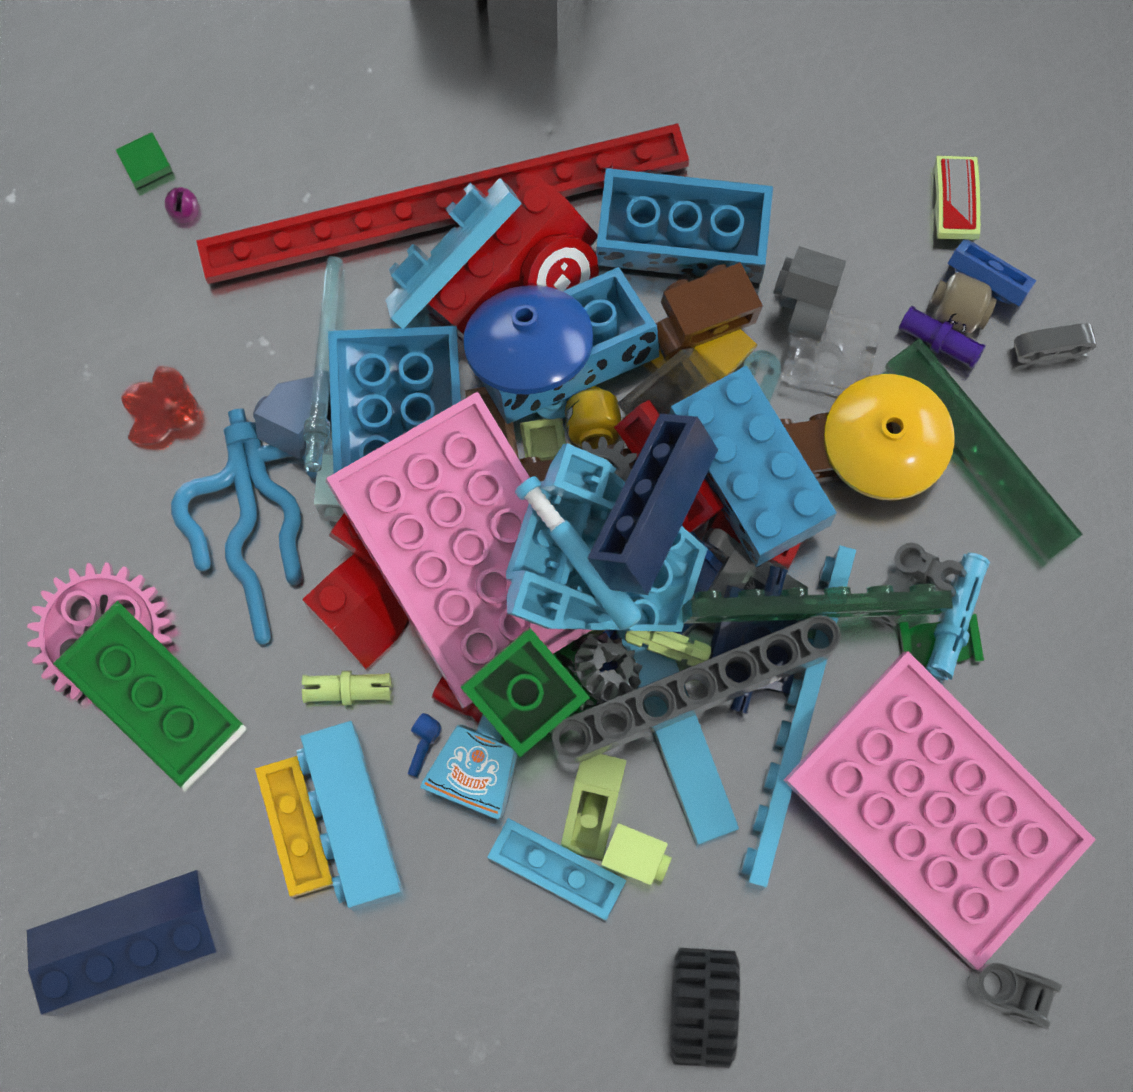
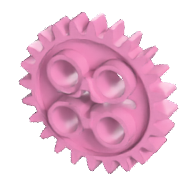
[27,562,172,704]

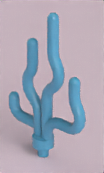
[171,409,319,645]

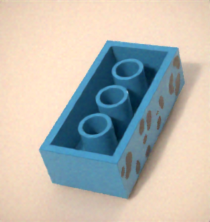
[596,168,773,283]
[481,267,660,424]
[670,365,837,567]

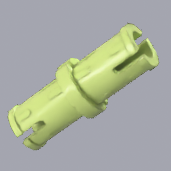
[302,671,392,705]

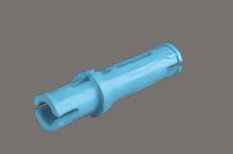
[926,553,990,680]

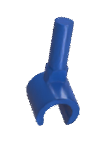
[407,713,441,777]

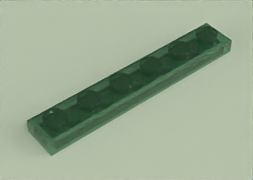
[885,338,1083,563]
[682,584,953,624]

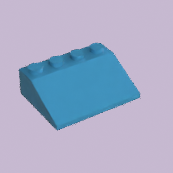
[328,326,461,499]

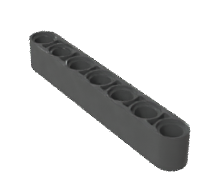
[552,615,841,764]

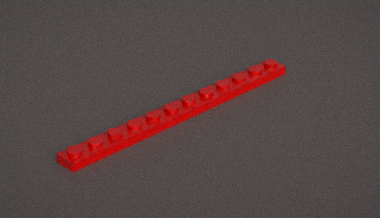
[196,123,689,284]

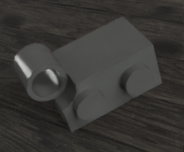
[773,246,846,342]

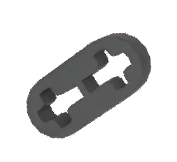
[1014,323,1097,363]

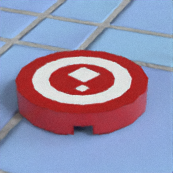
[521,233,599,291]

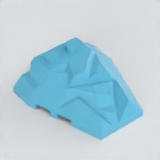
[506,443,707,632]

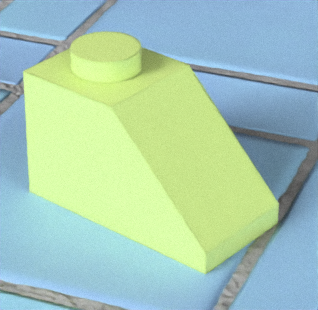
[561,754,627,861]

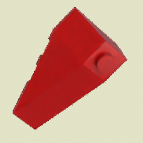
[302,554,408,671]

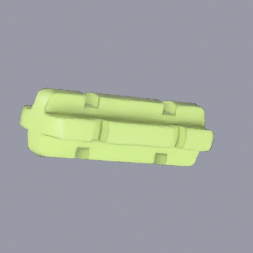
[625,631,711,666]

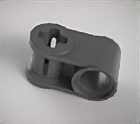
[968,963,1062,1029]

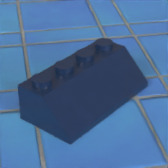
[26,870,225,1016]

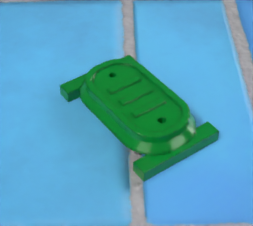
[898,614,984,665]

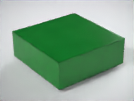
[115,132,172,189]

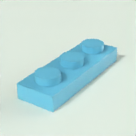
[487,818,627,922]

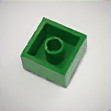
[460,627,590,757]

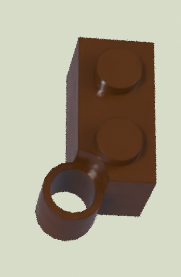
[656,262,763,362]

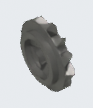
[575,632,642,701]

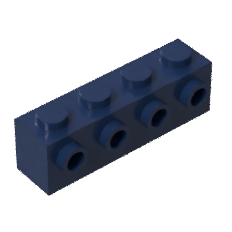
[587,414,718,595]

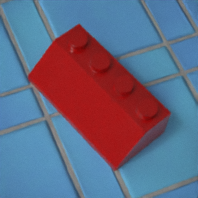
[426,172,598,340]

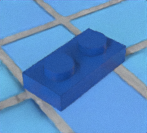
[947,239,1037,307]

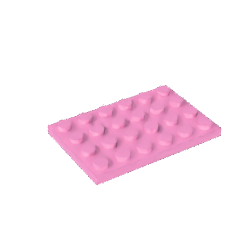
[326,392,591,708]
[783,652,1096,970]

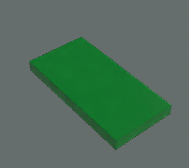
[53,601,243,788]

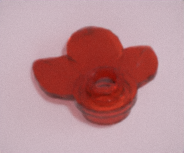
[121,366,199,445]

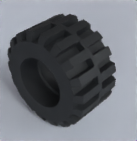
[670,948,740,1068]

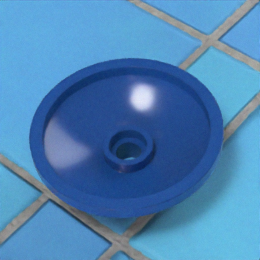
[464,285,593,395]

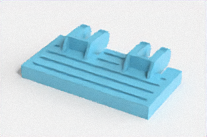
[385,178,522,329]

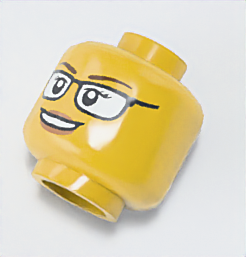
[565,386,621,450]

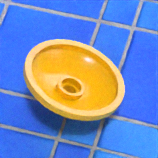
[824,374,955,500]

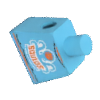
[420,715,517,820]

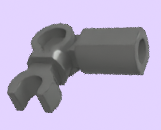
[870,542,967,626]

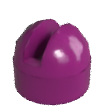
[164,187,199,223]

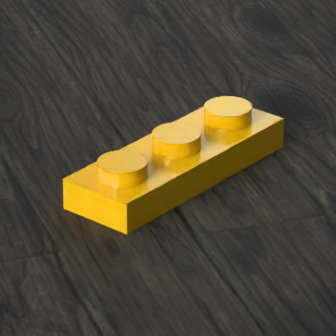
[255,756,333,898]

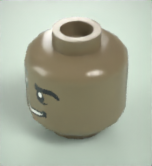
[930,272,996,334]

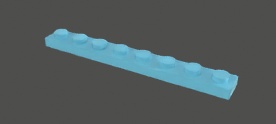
[741,545,856,891]

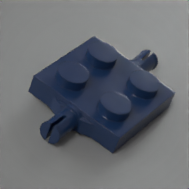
[709,565,813,714]

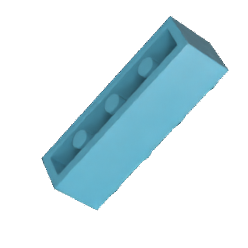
[296,720,404,911]

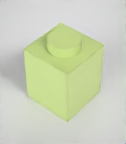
[601,823,672,889]

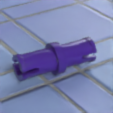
[898,306,986,369]

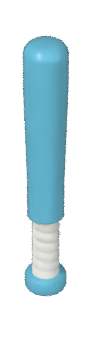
[515,476,641,630]

